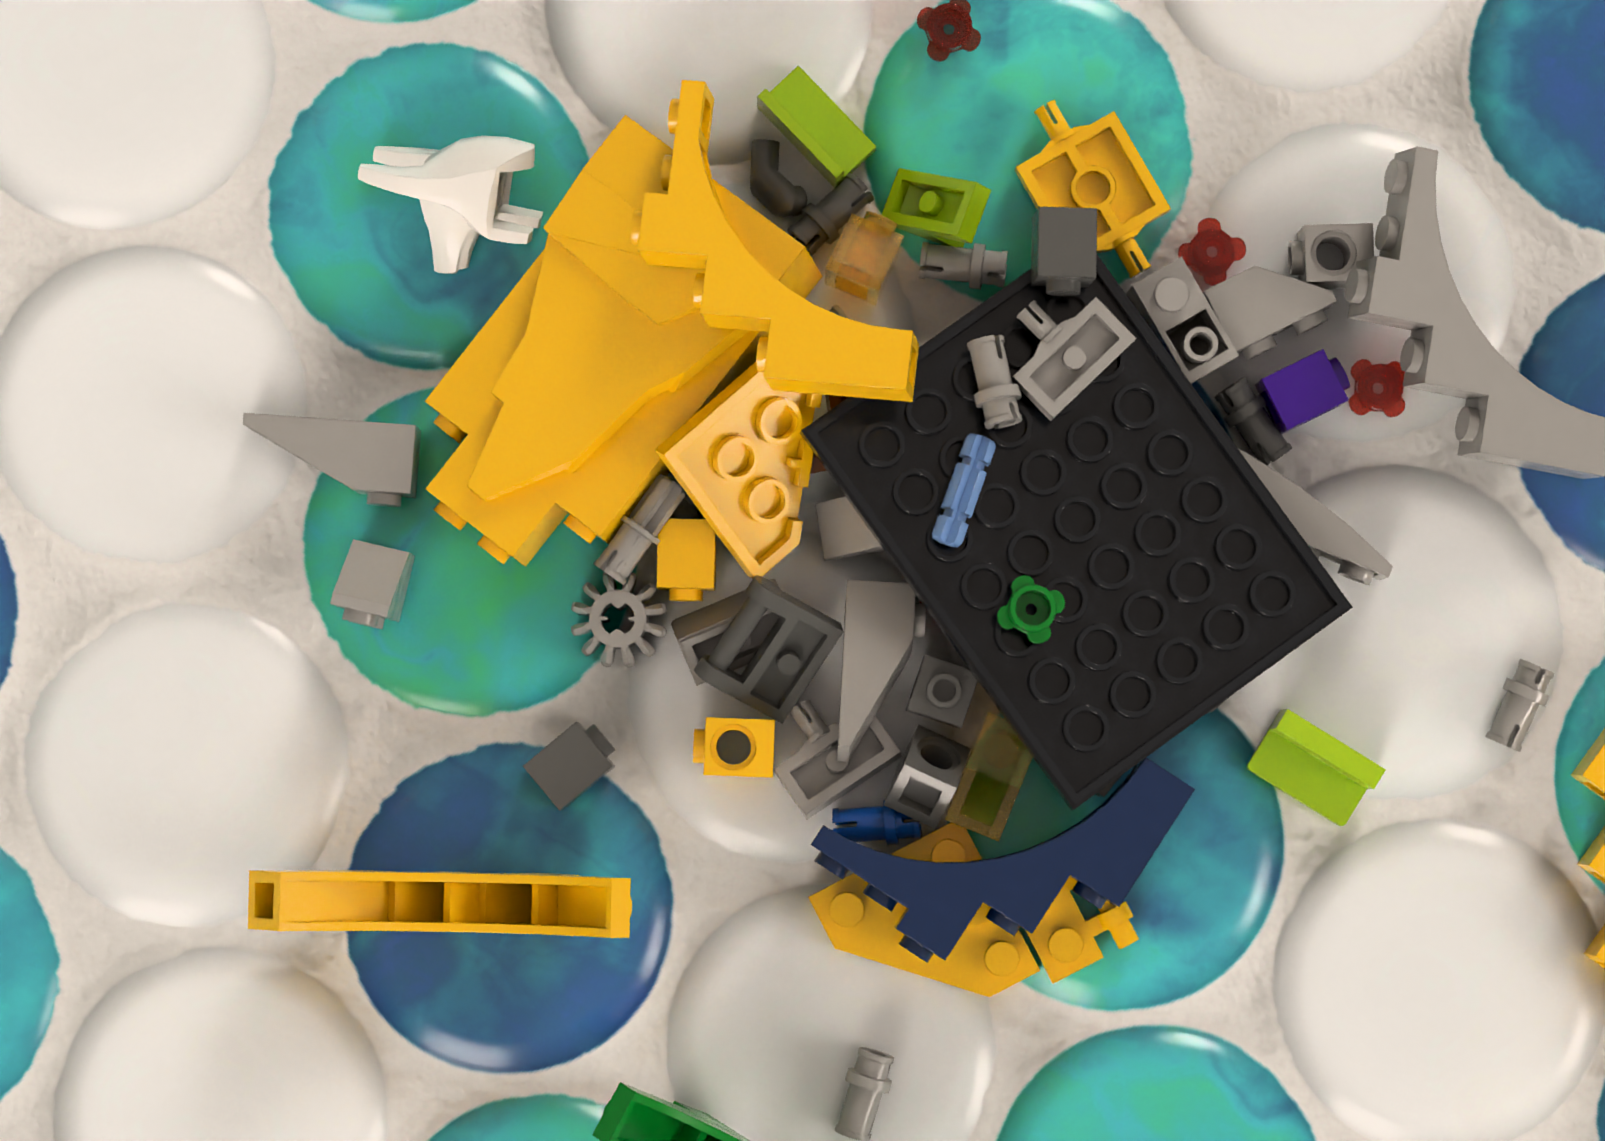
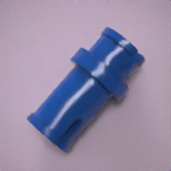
[832,800,922,846]

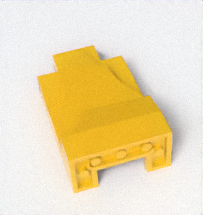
[425,115,823,567]

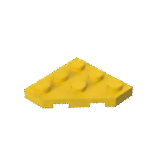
[655,362,822,579]
[808,817,1040,997]

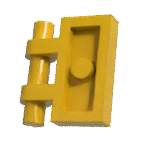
[1024,876,1139,984]

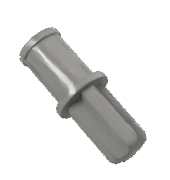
[593,474,685,585]

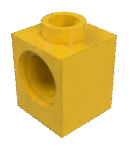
[656,518,717,602]
[693,717,775,778]

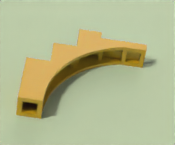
[631,80,919,402]

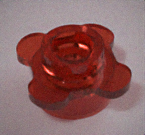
[917,0,981,62]
[1178,218,1246,286]
[1348,359,1405,418]

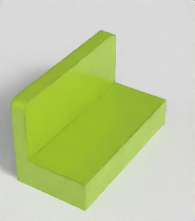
[757,65,877,188]
[1247,709,1386,826]

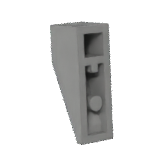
[243,413,421,507]
[837,580,926,762]

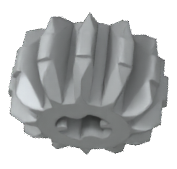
[571,572,667,668]

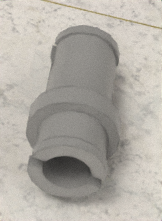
[919,242,1008,290]
[967,335,1023,429]
[1486,659,1555,752]
[835,1047,894,1141]

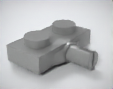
[1012,297,1137,421]
[774,700,902,820]

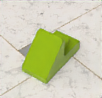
[879,168,991,247]

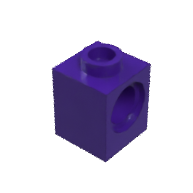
[1255,349,1350,434]

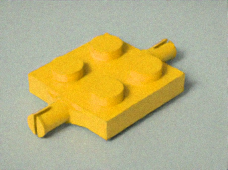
[1014,100,1171,278]

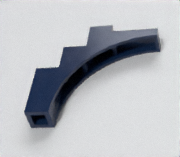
[810,758,1195,963]

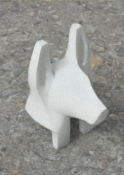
[358,136,543,274]

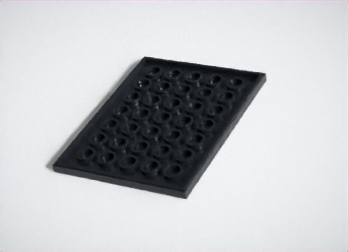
[800,255,1353,810]

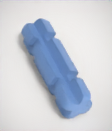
[932,433,996,547]

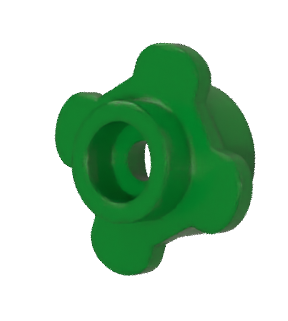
[997,575,1065,644]

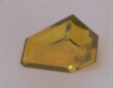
[824,211,904,306]
[944,712,1033,842]

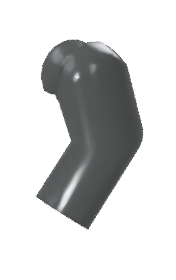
[750,139,808,217]

